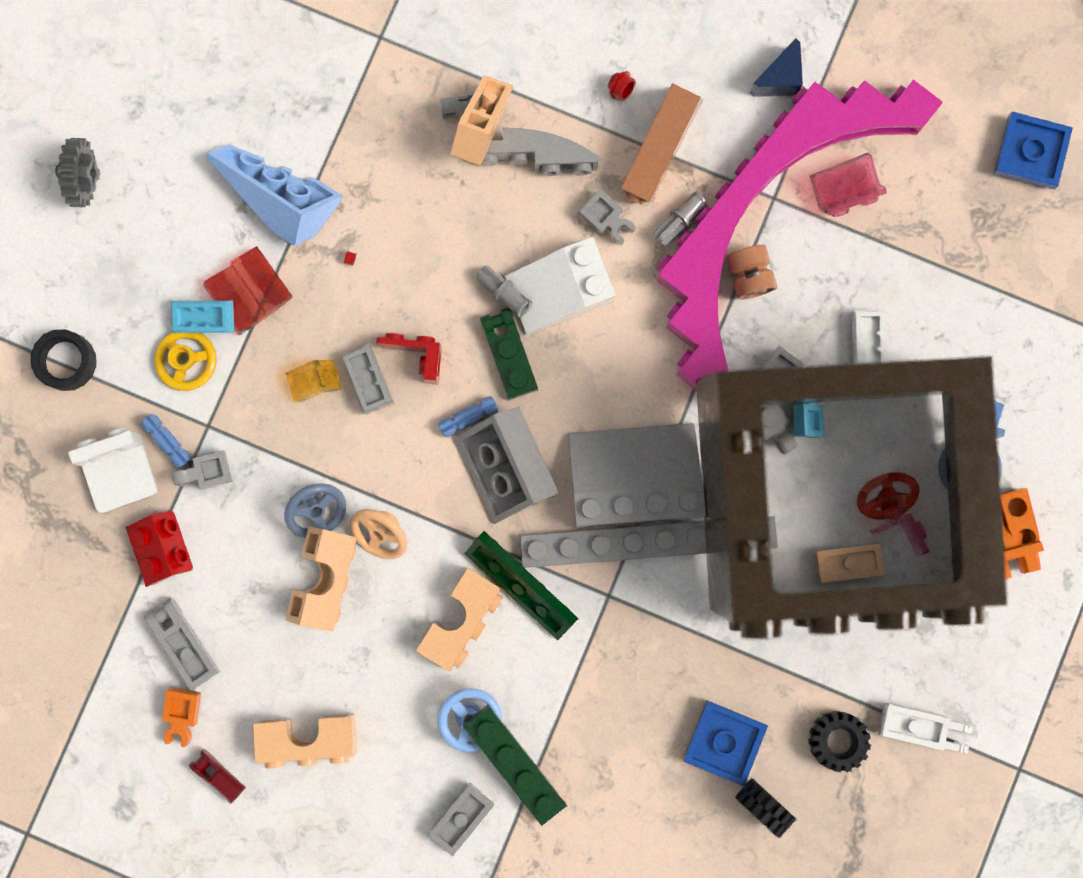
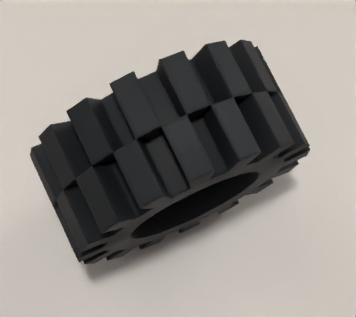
[808,711,871,773]
[735,778,796,839]

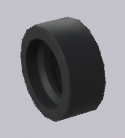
[30,329,96,391]

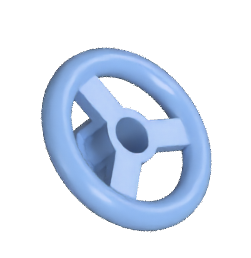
[437,688,502,752]

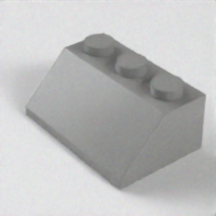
[455,407,559,524]

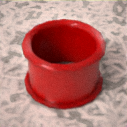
[344,250,357,266]

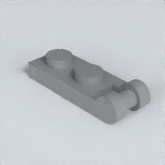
[144,598,220,691]

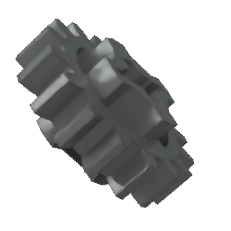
[55,138,100,207]

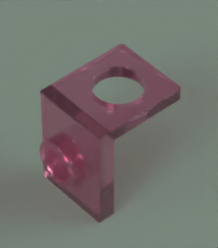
[870,513,930,556]

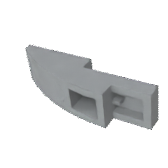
[481,128,598,176]

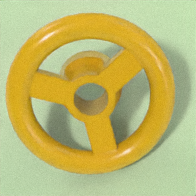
[154,332,217,391]

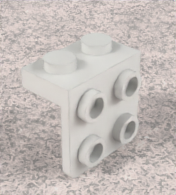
[68,428,158,513]

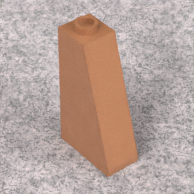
[621,83,703,205]

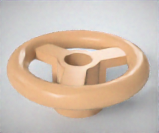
[350,509,407,559]

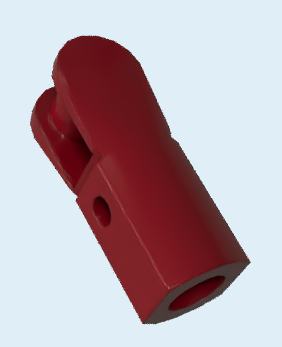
[189,749,246,804]

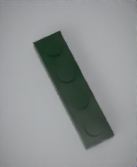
[464,531,579,641]
[463,704,567,826]

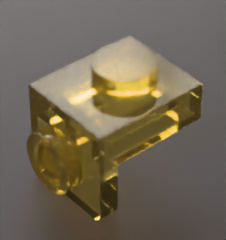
[285,360,341,403]

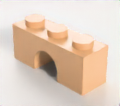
[285,526,357,632]
[416,568,503,672]
[253,714,357,768]

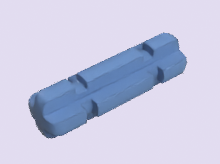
[438,396,498,437]
[141,414,192,469]

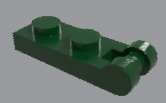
[480,308,538,401]

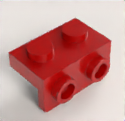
[125,511,193,587]

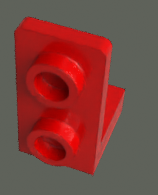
[376,333,442,385]

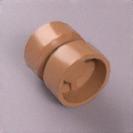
[726,245,778,300]

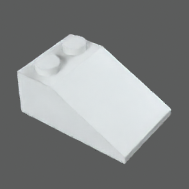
[505,237,616,335]

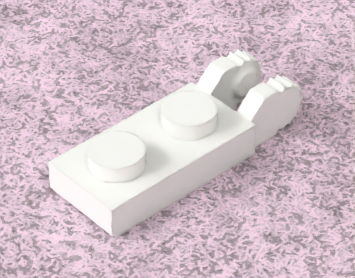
[878,703,973,754]

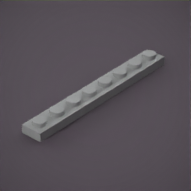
[520,516,778,568]

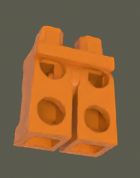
[1001,488,1044,579]

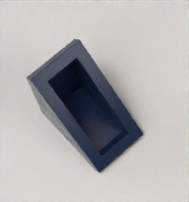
[750,38,803,97]

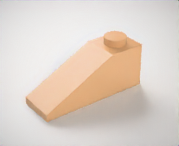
[450,75,513,166]

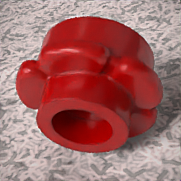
[608,71,636,101]

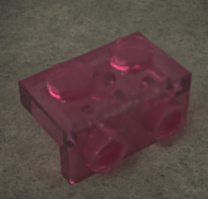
[809,153,887,217]

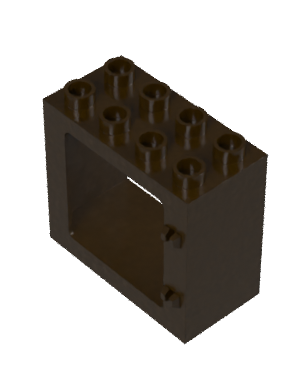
[696,356,1008,639]

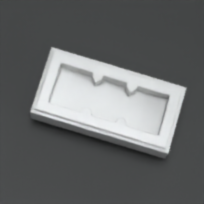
[852,310,887,364]

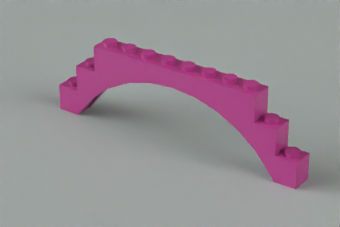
[656,79,943,391]

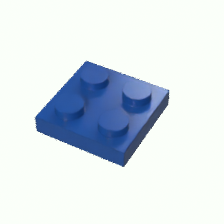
[994,111,1073,190]
[683,700,768,786]

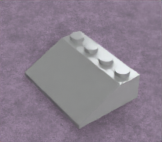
[568,423,706,528]

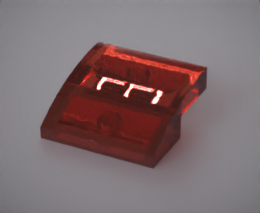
[203,246,293,336]

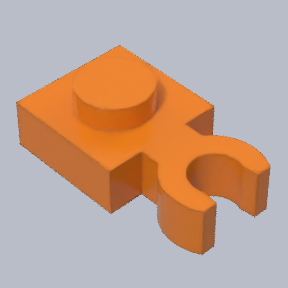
[162,687,201,748]

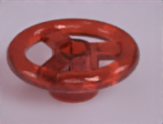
[856,472,920,520]

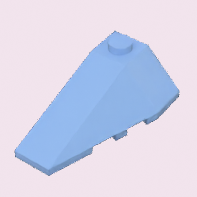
[207,144,342,246]

